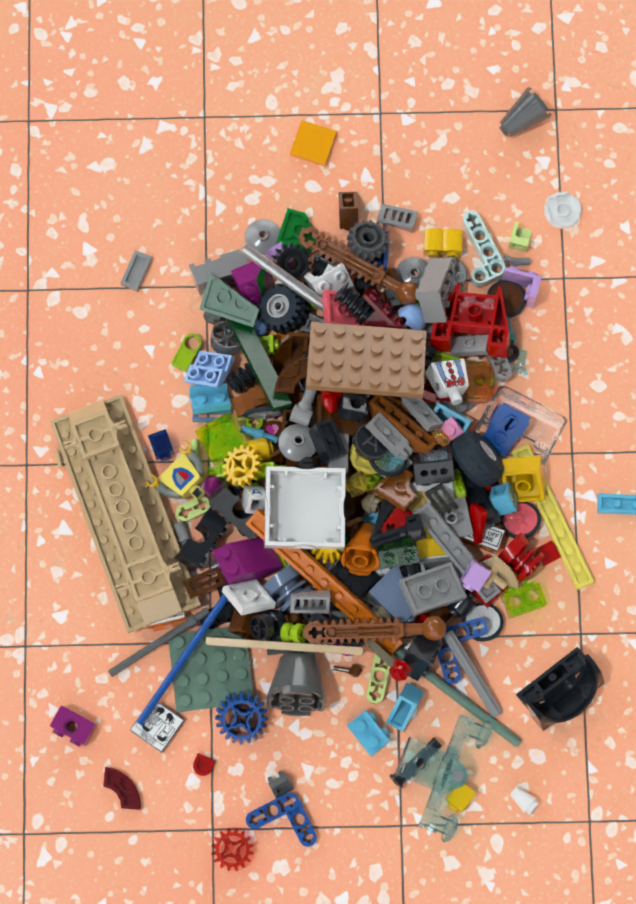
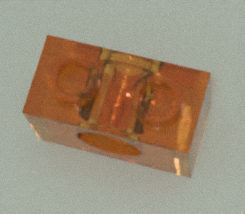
[464,361,494,404]

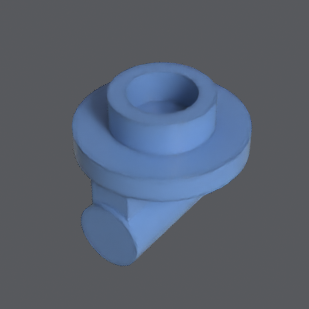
[253,318,267,337]

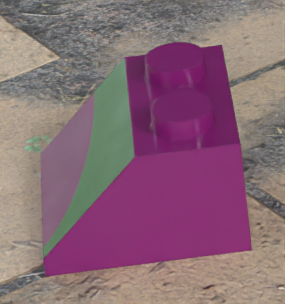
[231,256,274,306]

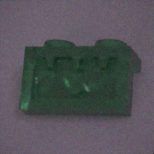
[377,536,420,569]

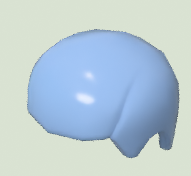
[398,304,426,330]

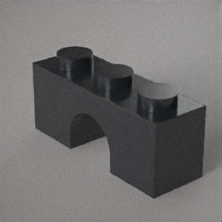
[209,480,257,540]
[175,508,227,571]

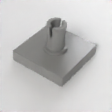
[431,497,473,543]

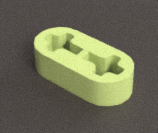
[176,496,211,523]

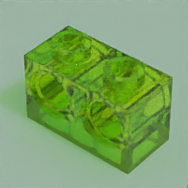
[501,581,547,619]

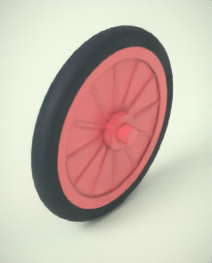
[500,502,541,538]

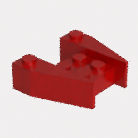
[430,283,510,358]

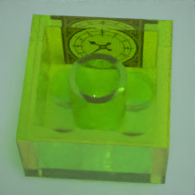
[195,412,247,466]

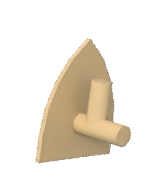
[480,555,520,590]

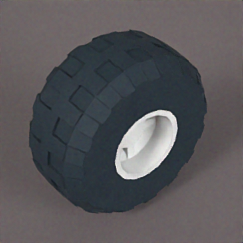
[451,431,504,487]

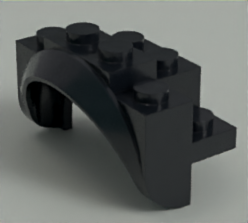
[516,647,605,731]

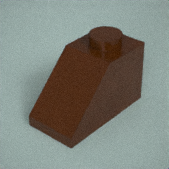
[338,192,358,230]

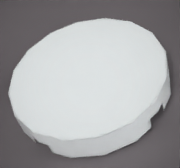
[544,192,582,229]

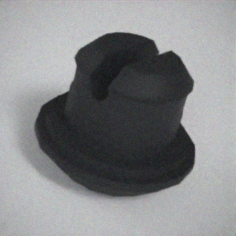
[299,457,317,469]

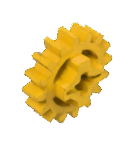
[222,445,264,488]

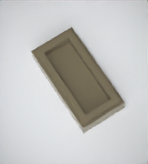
[362,638,395,667]

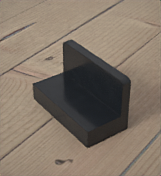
[309,418,347,466]

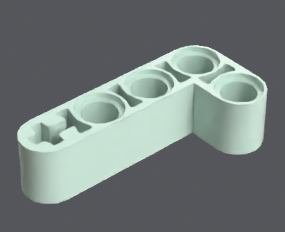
[462,210,506,289]

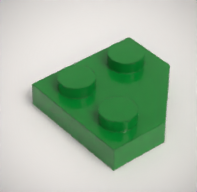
[276,208,317,255]

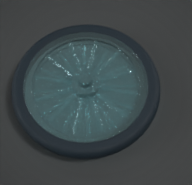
[368,450,407,477]

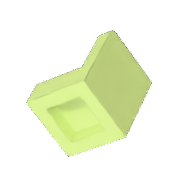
[508,221,532,252]

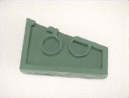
[199,273,260,327]

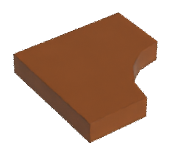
[374,465,417,512]

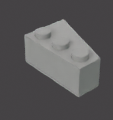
[189,249,248,295]
[415,258,455,323]

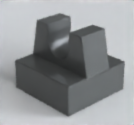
[267,771,293,798]

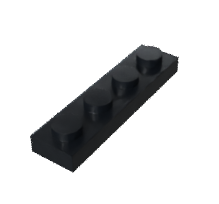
[453,462,501,530]

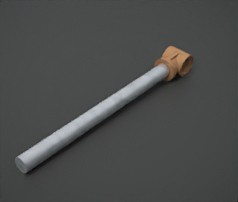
[239,243,364,326]

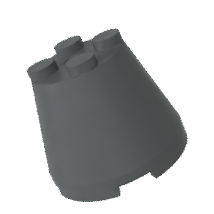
[267,651,326,717]

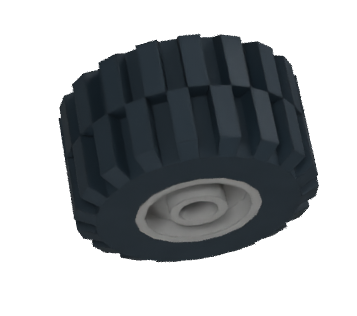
[257,283,310,335]

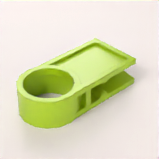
[171,333,202,373]

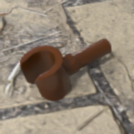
[333,664,362,677]

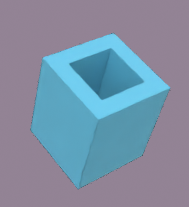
[490,482,518,516]

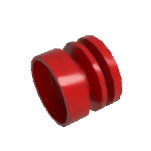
[498,533,545,584]

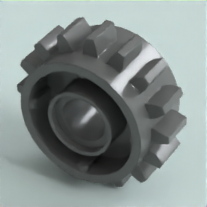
[346,220,389,261]

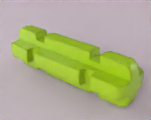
[452,468,467,498]

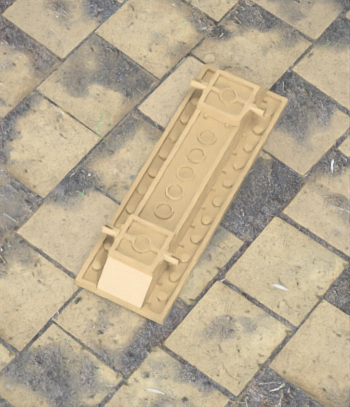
[50,394,201,634]

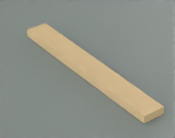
[206,637,365,655]

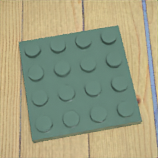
[169,627,254,713]

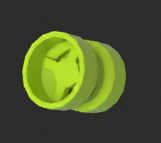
[280,623,306,643]

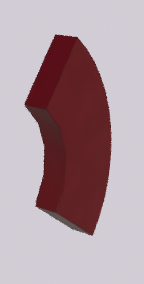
[103,767,141,810]

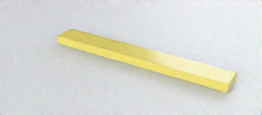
[511,444,595,591]

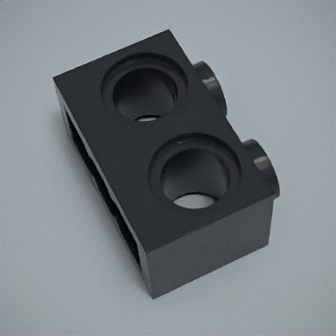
[338,392,370,423]

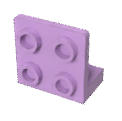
[502,266,542,308]

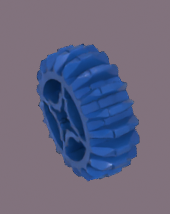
[215,691,268,745]

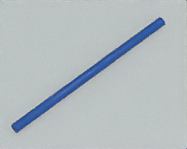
[136,594,228,725]

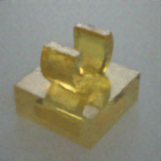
[345,471,371,498]

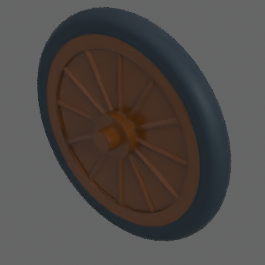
[487,280,526,318]

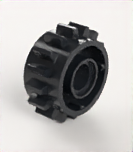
[271,242,312,282]

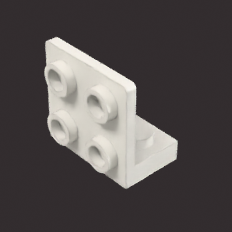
[303,263,357,298]

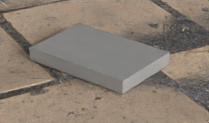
[398,562,467,617]

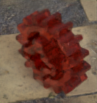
[211,828,254,871]

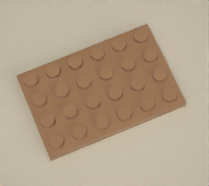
[306,322,426,399]

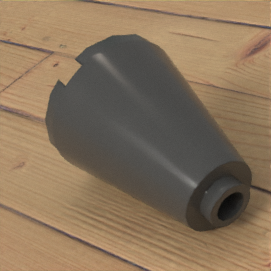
[499,87,552,137]

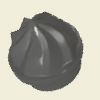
[203,312,220,325]

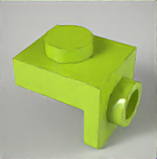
[258,334,279,356]

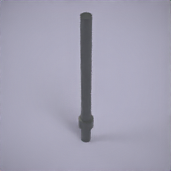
[108,607,210,677]

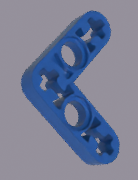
[438,618,490,684]
[246,793,317,847]

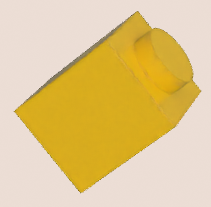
[445,781,476,813]

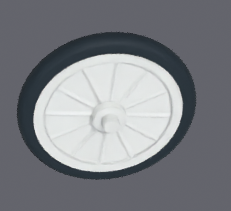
[462,603,504,642]

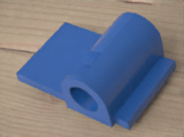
[482,402,531,458]

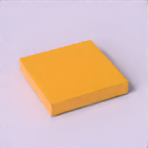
[290,120,337,166]

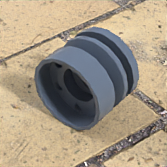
[263,565,315,614]

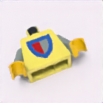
[145,440,205,500]

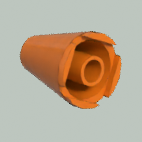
[341,523,380,576]

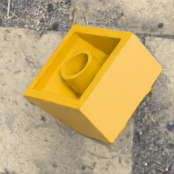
[502,456,545,502]

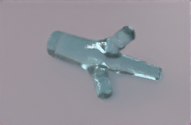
[512,350,528,375]

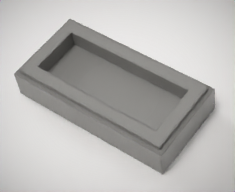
[120,250,153,292]

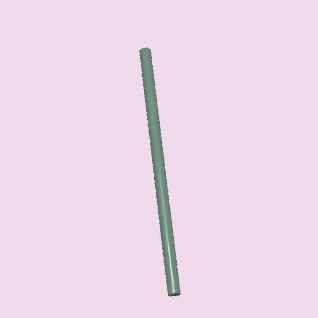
[344,615,522,747]

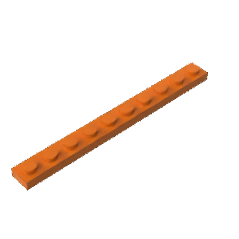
[245,508,404,656]

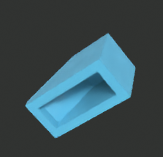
[386,683,424,732]

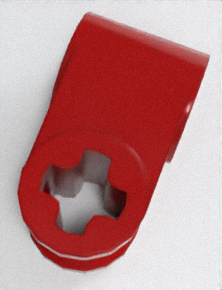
[380,507,413,533]

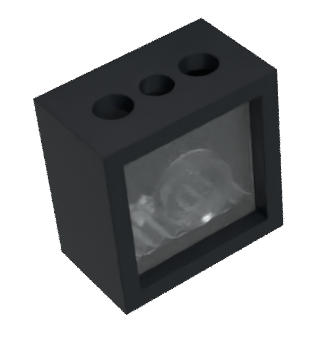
[412,443,455,486]

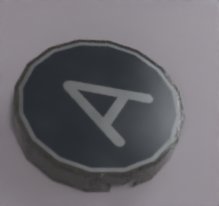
[352,423,389,461]

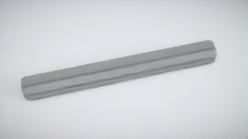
[443,630,502,717]

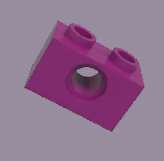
[50,705,97,747]

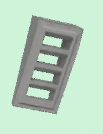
[377,204,418,233]
[290,590,330,614]

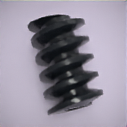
[333,282,375,324]
[226,363,256,394]

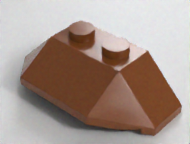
[368,395,438,453]

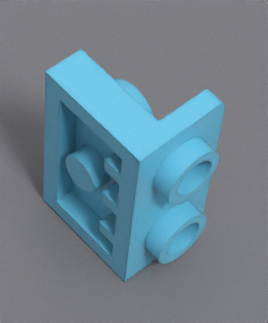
[189,381,231,415]
[347,710,390,757]

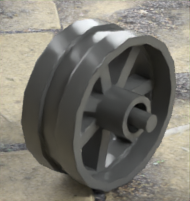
[210,321,242,356]

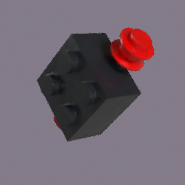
[389,614,444,681]

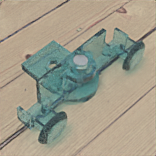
[395,715,492,842]

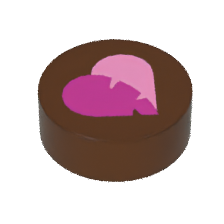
[263,420,281,437]

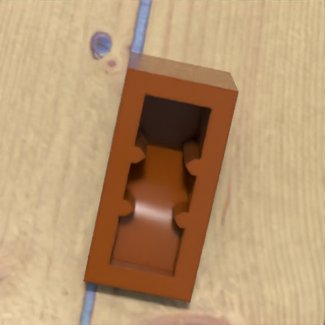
[231,385,270,418]

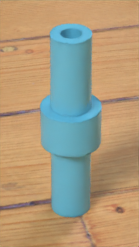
[240,425,279,444]

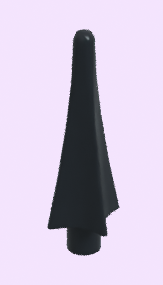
[369,498,395,542]

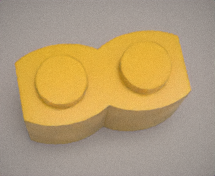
[423,228,462,258]

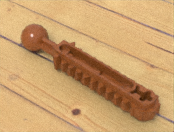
[298,226,418,305]
[304,616,447,644]

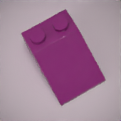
[212,537,283,585]

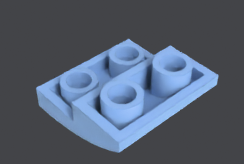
[184,350,235,388]

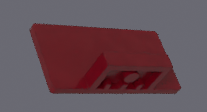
[362,286,413,330]

